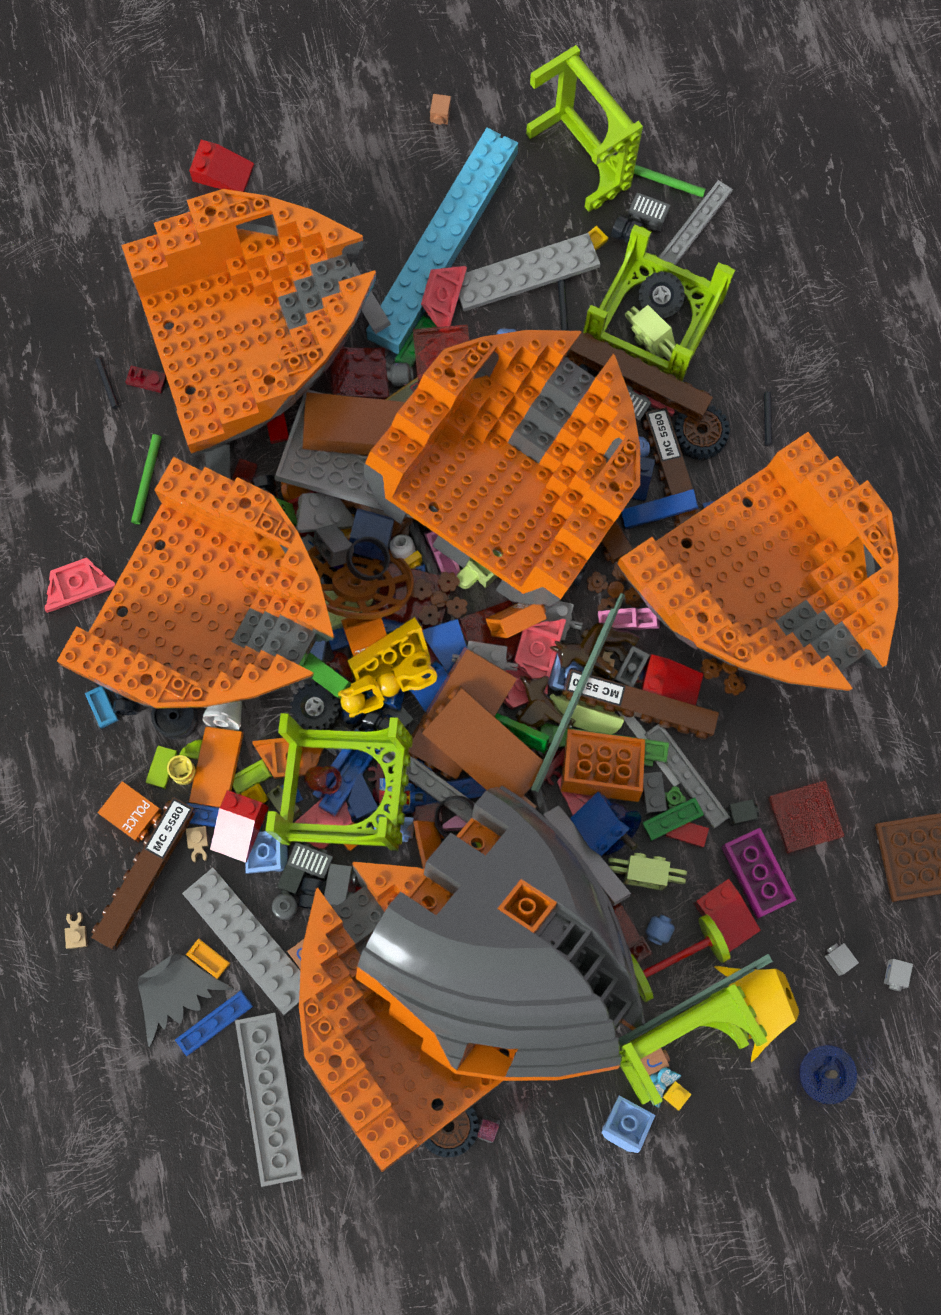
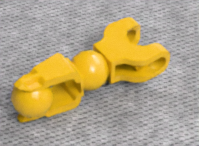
[338,652,437,717]

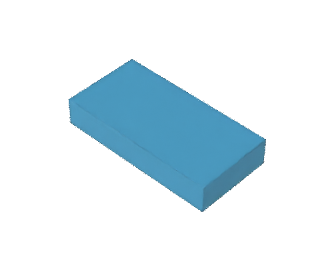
[85,686,119,728]

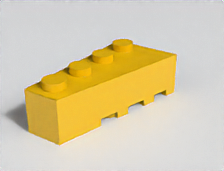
[348,617,431,682]

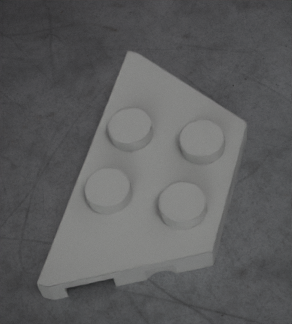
[295,493,355,533]

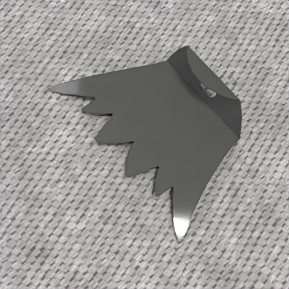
[138,954,233,1047]

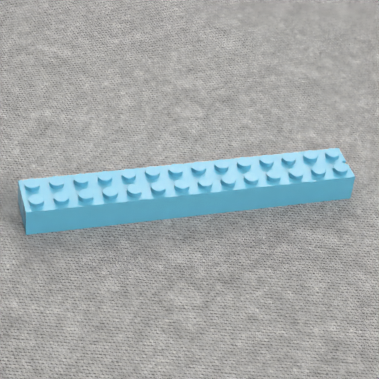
[366,128,518,354]

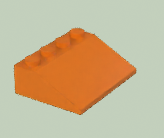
[561,729,645,802]
[413,821,444,869]

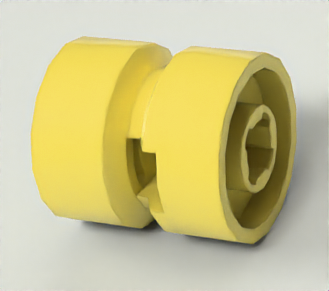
[167,755,196,785]

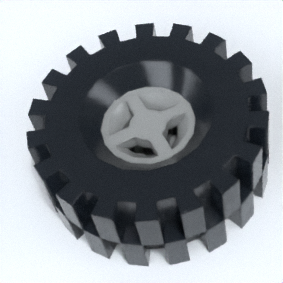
[639,271,685,319]
[290,682,341,730]

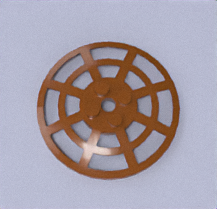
[307,538,414,619]

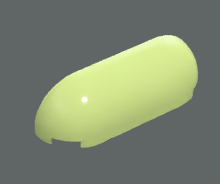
[550,694,624,734]

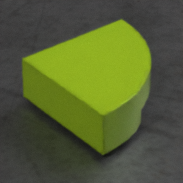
[180,740,202,760]

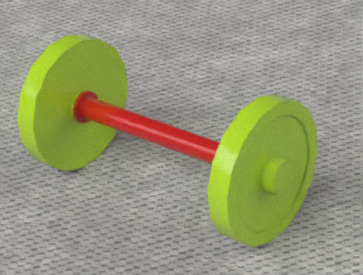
[631,914,730,1002]

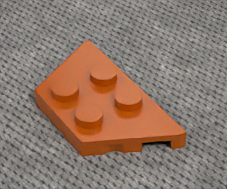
[253,738,324,779]

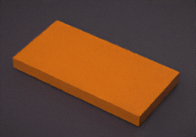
[189,727,244,808]

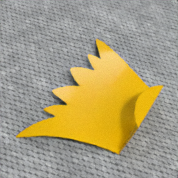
[714,966,799,1062]

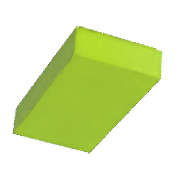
[146,746,177,789]
[233,759,272,794]

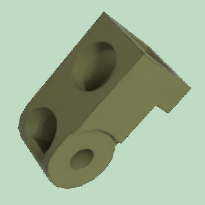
[266,785,302,821]

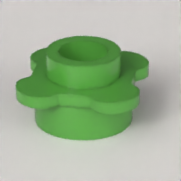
[665,786,686,809]

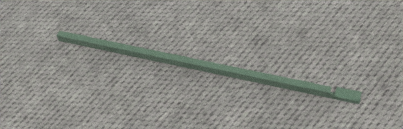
[531,593,625,793]
[618,954,773,1046]

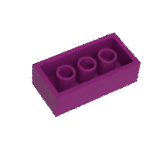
[721,828,796,919]

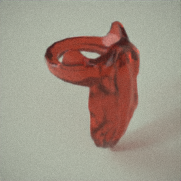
[326,651,355,684]
[304,766,342,795]

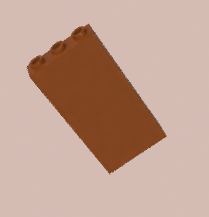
[302,392,405,455]
[409,647,517,779]
[421,686,544,798]

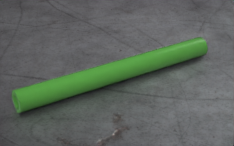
[634,165,706,198]
[131,434,162,524]

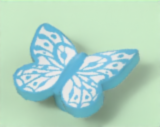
[650,1067,681,1108]

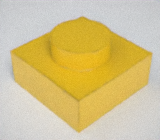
[404,550,422,571]
[241,783,269,803]
[663,1081,691,1111]

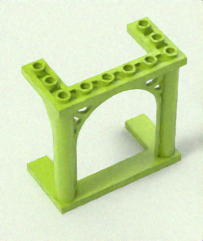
[526,45,643,212]
[583,225,735,382]
[266,713,413,851]
[619,984,768,1105]

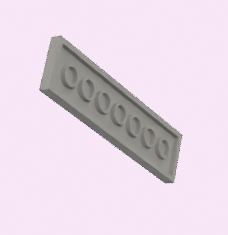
[458,233,600,312]
[182,868,300,1016]
[235,1013,303,1187]

